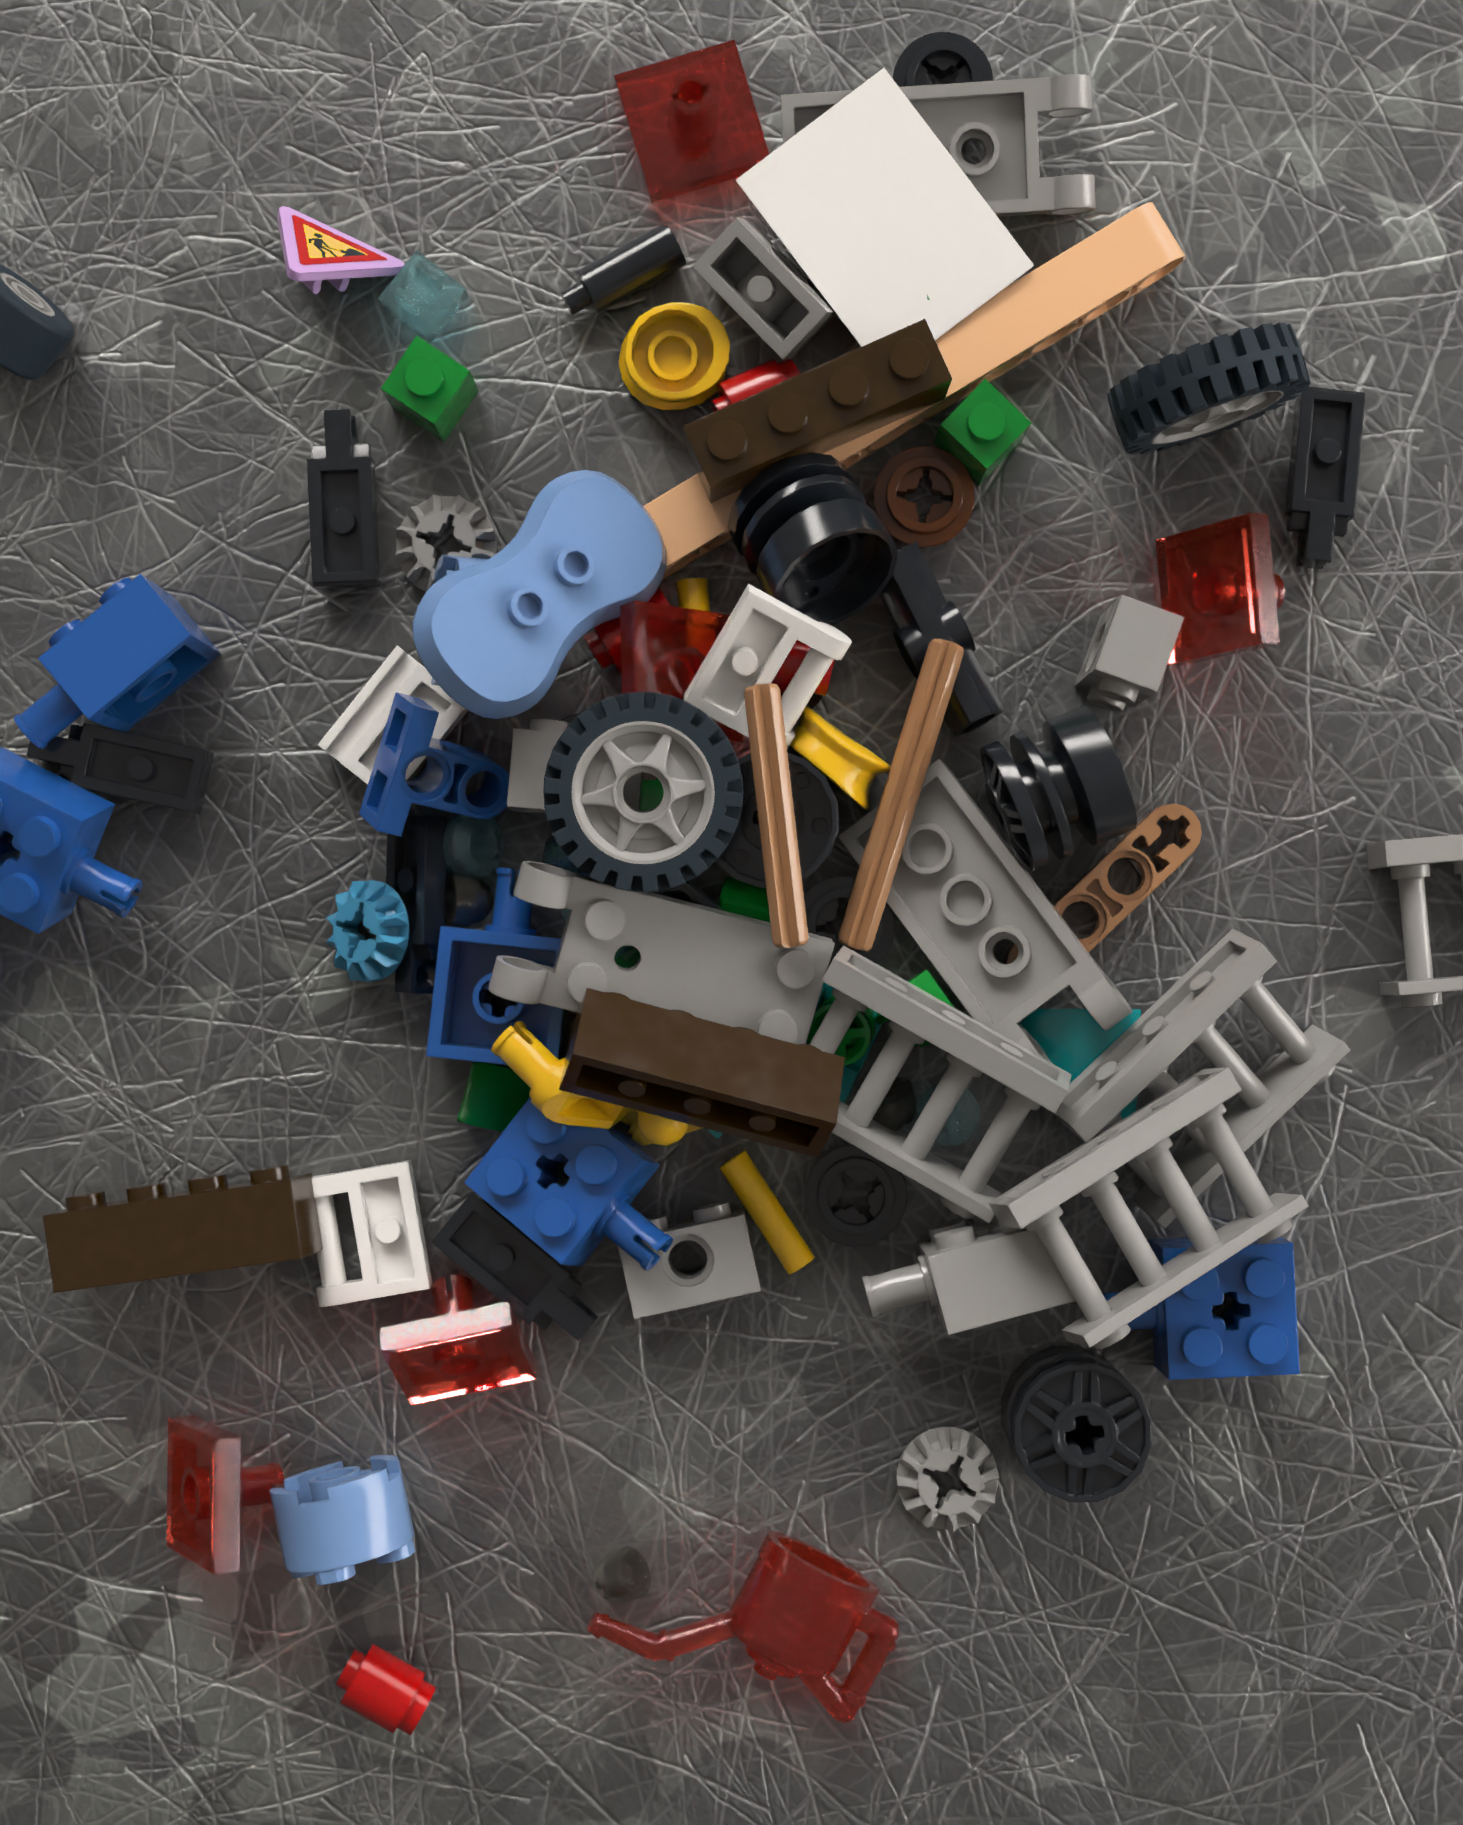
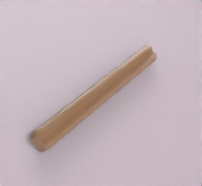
[838,639,964,951]

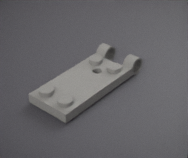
[780,74,1096,217]
[838,759,1133,1063]
[488,861,835,1044]

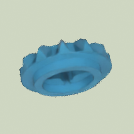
[325,880,409,982]

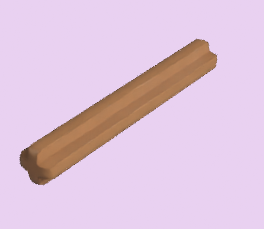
[744,683,809,948]

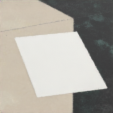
[736,68,1034,347]

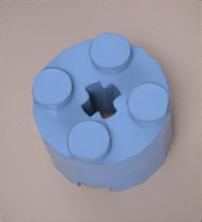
[269,1455,415,1585]

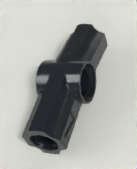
[879,542,1004,738]

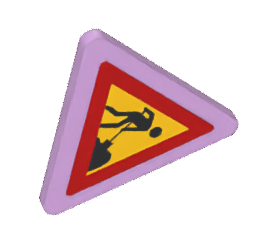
[277,206,405,294]

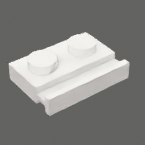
[318,645,468,784]

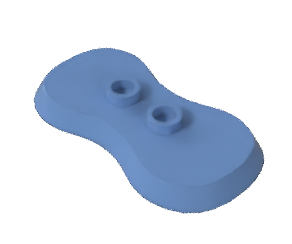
[413,470,666,719]

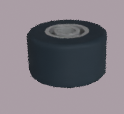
[0,264,74,380]

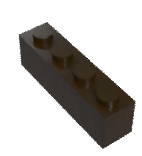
[683,319,952,503]
[559,988,845,1158]
[43,1165,323,1293]

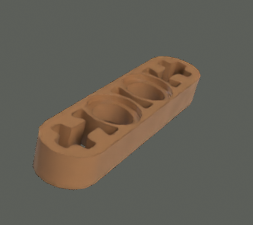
[1003,803,1202,964]

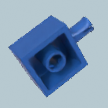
[14,574,221,749]
[0,747,143,934]
[426,867,569,1065]
[464,1098,673,1271]
[1102,1237,1300,1380]

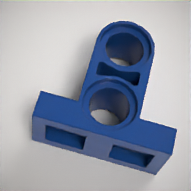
[359,692,509,837]

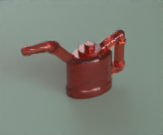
[587,1531,900,1723]

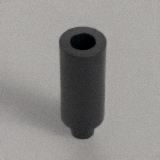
[560,223,686,315]

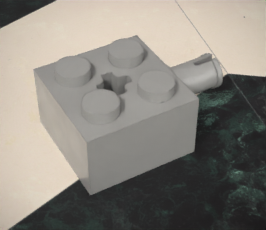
[862,1215,1076,1335]

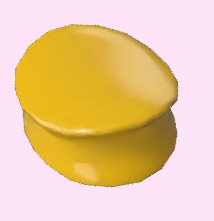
[618,302,730,410]
[789,706,891,810]

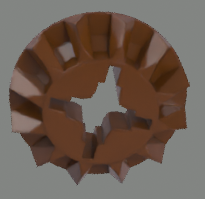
[873,446,975,549]

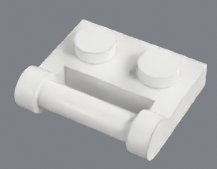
[684,584,852,749]
[312,1160,433,1307]

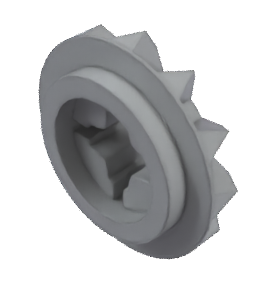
[395,494,497,592]
[896,1427,1000,1533]

